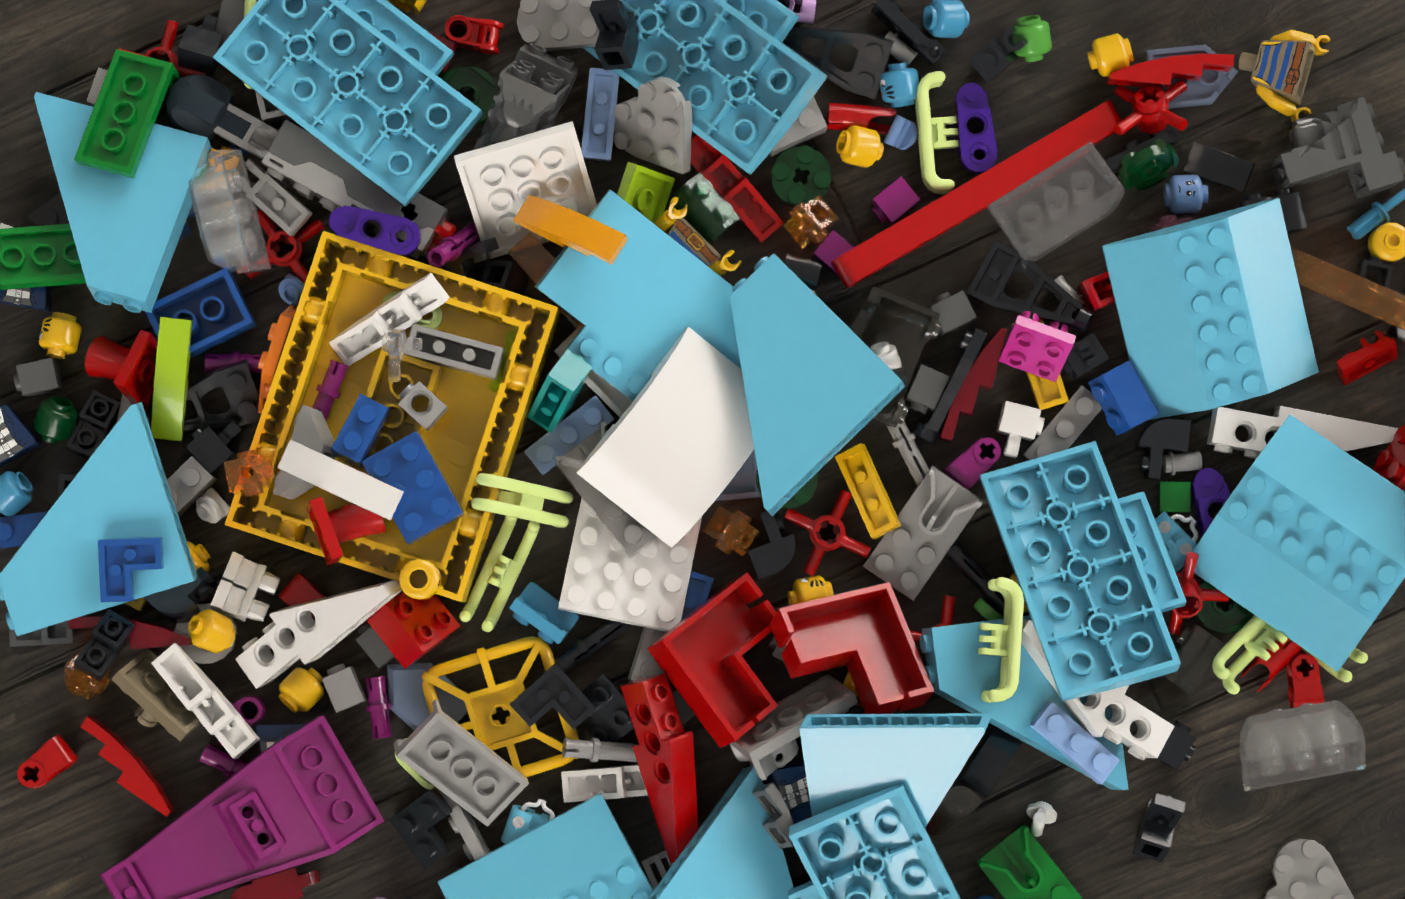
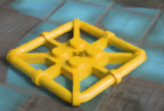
[421,636,579,777]

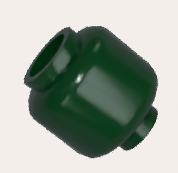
[34,396,78,443]

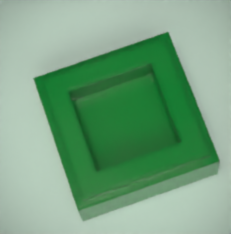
[1158,482,1191,513]

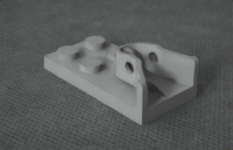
[555,421,658,559]
[863,465,983,601]
[730,674,858,780]
[394,699,529,827]

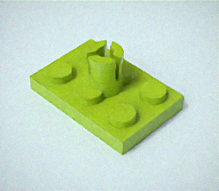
[617,162,675,223]

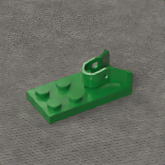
[74,49,181,178]
[0,224,86,290]
[975,824,1083,899]

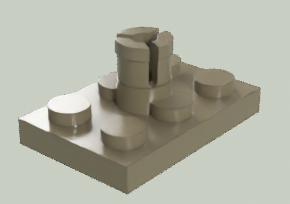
[111,648,201,741]

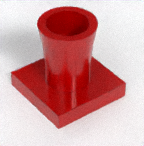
[85,330,158,412]
[306,496,386,565]

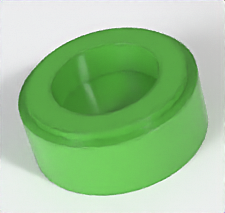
[973,597,1003,621]

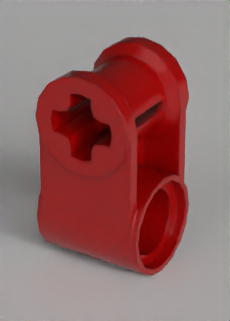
[445,15,504,55]
[278,572,326,621]
[1286,652,1325,712]
[17,734,79,788]

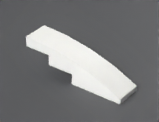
[329,273,449,366]
[277,439,404,521]
[151,643,260,759]
[561,764,648,803]

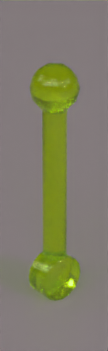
[489,330,517,392]

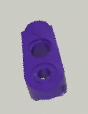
[955,83,998,175]
[329,205,422,256]
[1191,468,1230,538]

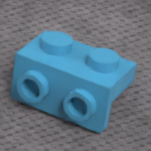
[509,582,579,644]

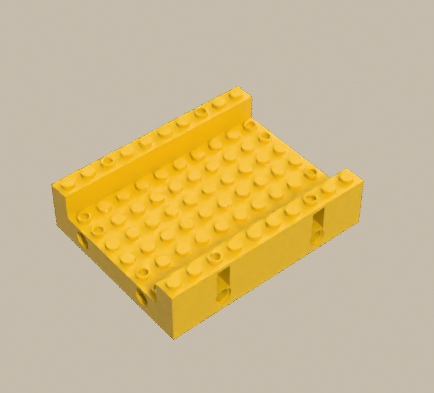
[224,231,561,603]

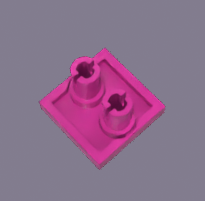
[999,311,1076,382]

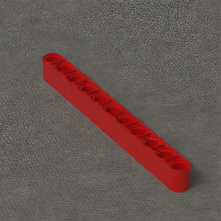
[831,99,1123,289]

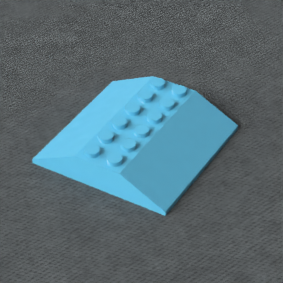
[1102,197,1319,420]
[1193,414,1405,672]
[438,793,654,899]

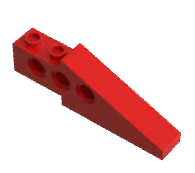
[621,673,699,863]

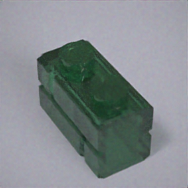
[668,173,741,245]

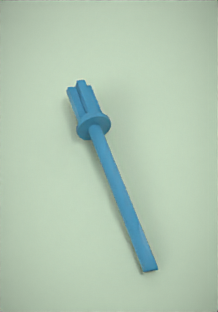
[1347,188,1405,240]

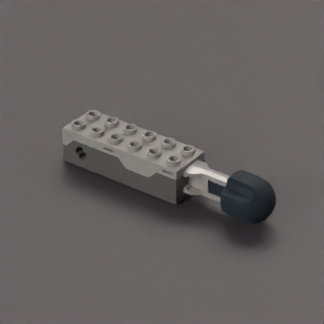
[166,74,457,259]

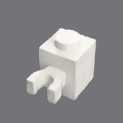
[996,401,1045,458]

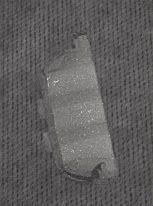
[988,141,1124,262]
[189,150,271,274]
[1239,700,1365,791]

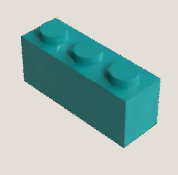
[527,349,593,434]

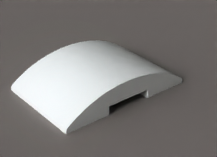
[576,327,754,548]

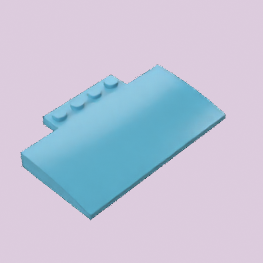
[213,0,483,207]
[584,0,828,174]
[534,189,741,401]
[979,441,1187,701]
[788,783,961,899]

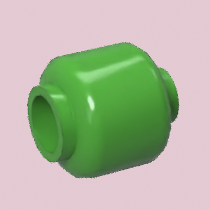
[1011,15,1052,62]

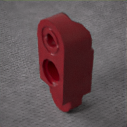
[231,867,321,899]

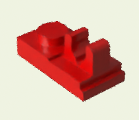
[1336,330,1398,386]

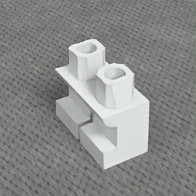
[210,552,280,622]

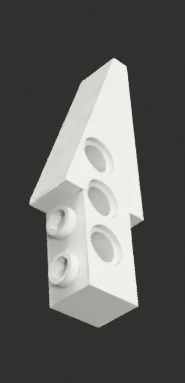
[1207,406,1398,459]
[235,580,402,689]
[1021,620,1174,760]

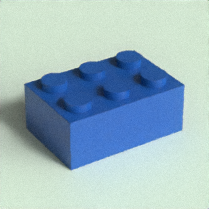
[145,268,257,358]
[361,431,465,545]

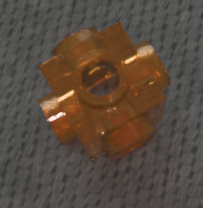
[784,195,839,249]
[224,450,274,497]
[703,506,759,556]
[64,645,110,701]

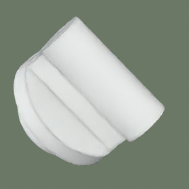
[871,342,902,370]
[196,487,230,523]
[1026,801,1057,837]

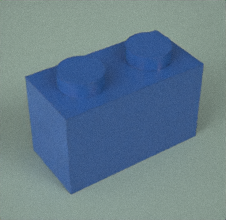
[1088,360,1159,436]
[331,394,389,470]

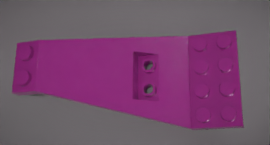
[99,715,384,899]

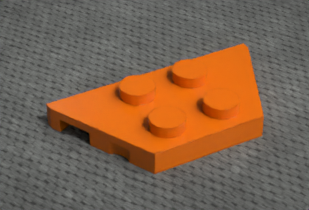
[258,304,297,414]

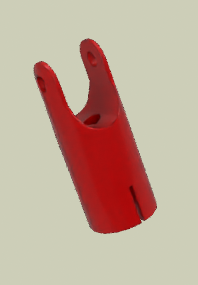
[827,102,897,134]
[1240,637,1302,693]

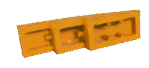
[513,195,628,265]

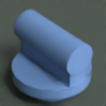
[884,115,917,150]
[278,273,305,306]

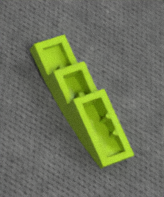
[151,317,193,441]

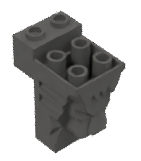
[474,43,580,150]
[1269,96,1405,199]

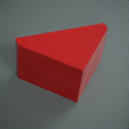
[1077,272,1115,311]

